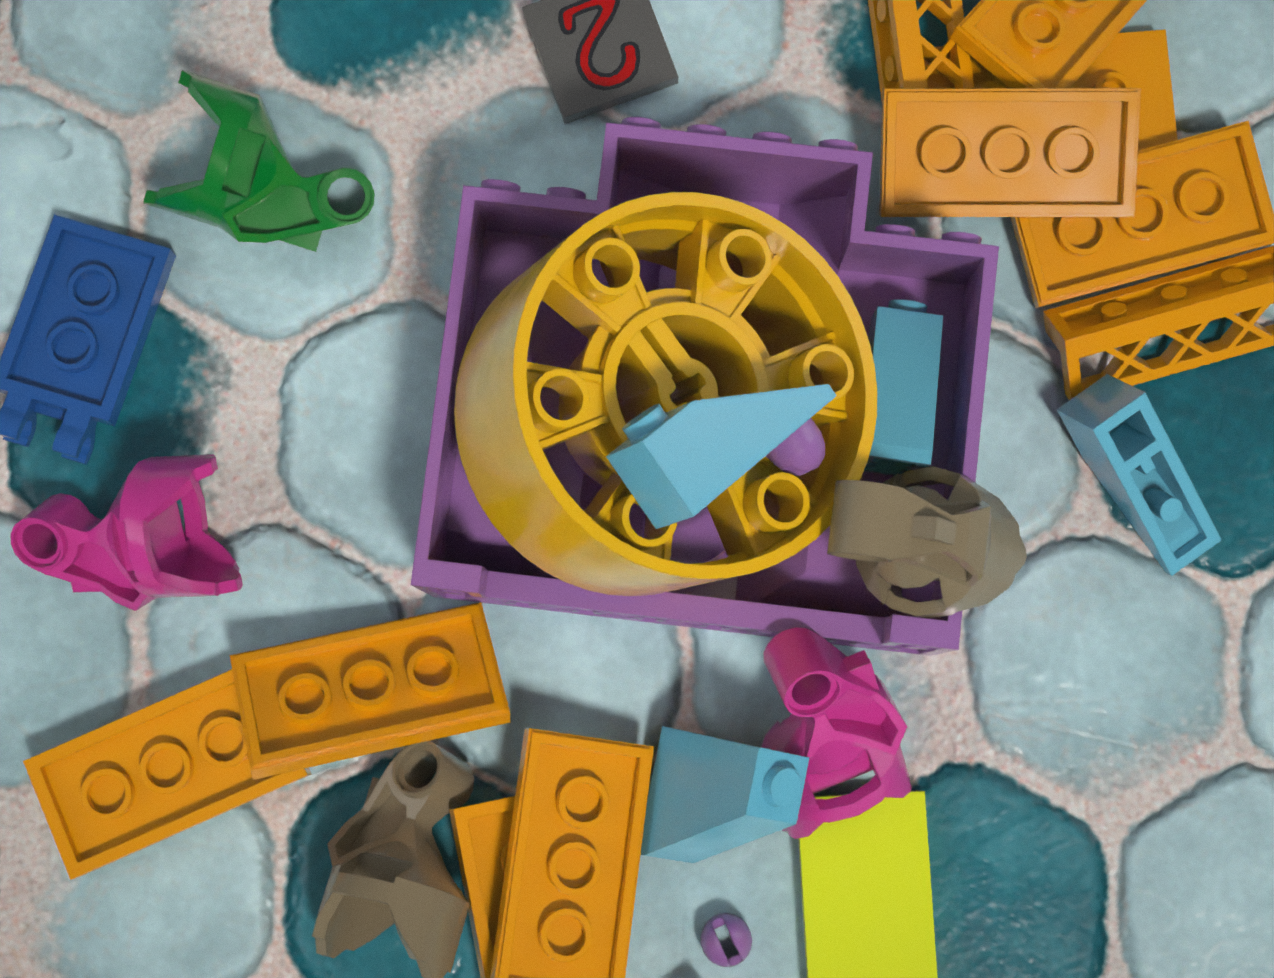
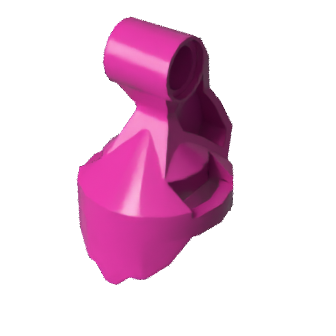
[10,454,243,611]
[761,627,912,839]

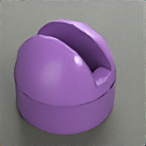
[767,418,825,476]
[700,913,752,967]

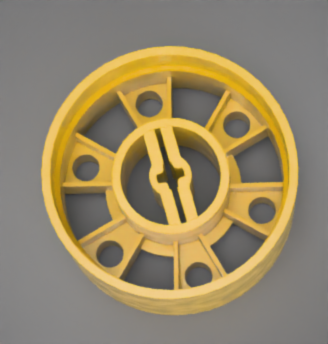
[454,192,877,596]

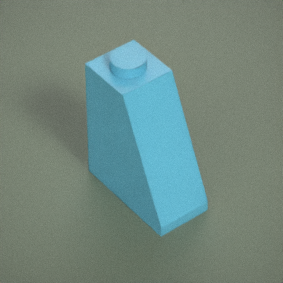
[864,300,943,476]
[641,726,809,863]

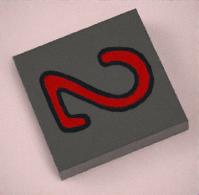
[522,0,679,124]

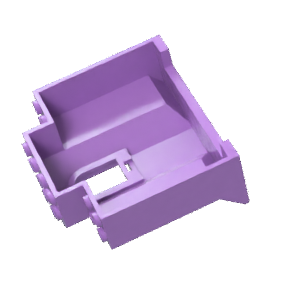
[411,117,999,656]

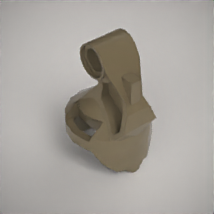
[827,466,1027,618]
[312,741,474,978]

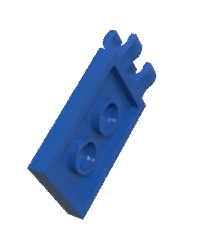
[0,214,176,465]

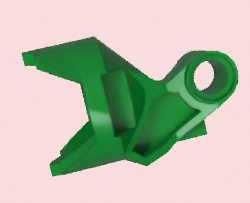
[143,70,375,252]

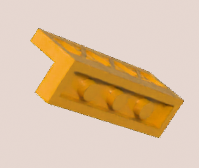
[868,0,974,101]
[1043,246,1274,400]

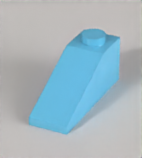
[1057,374,1222,576]
[606,384,837,529]

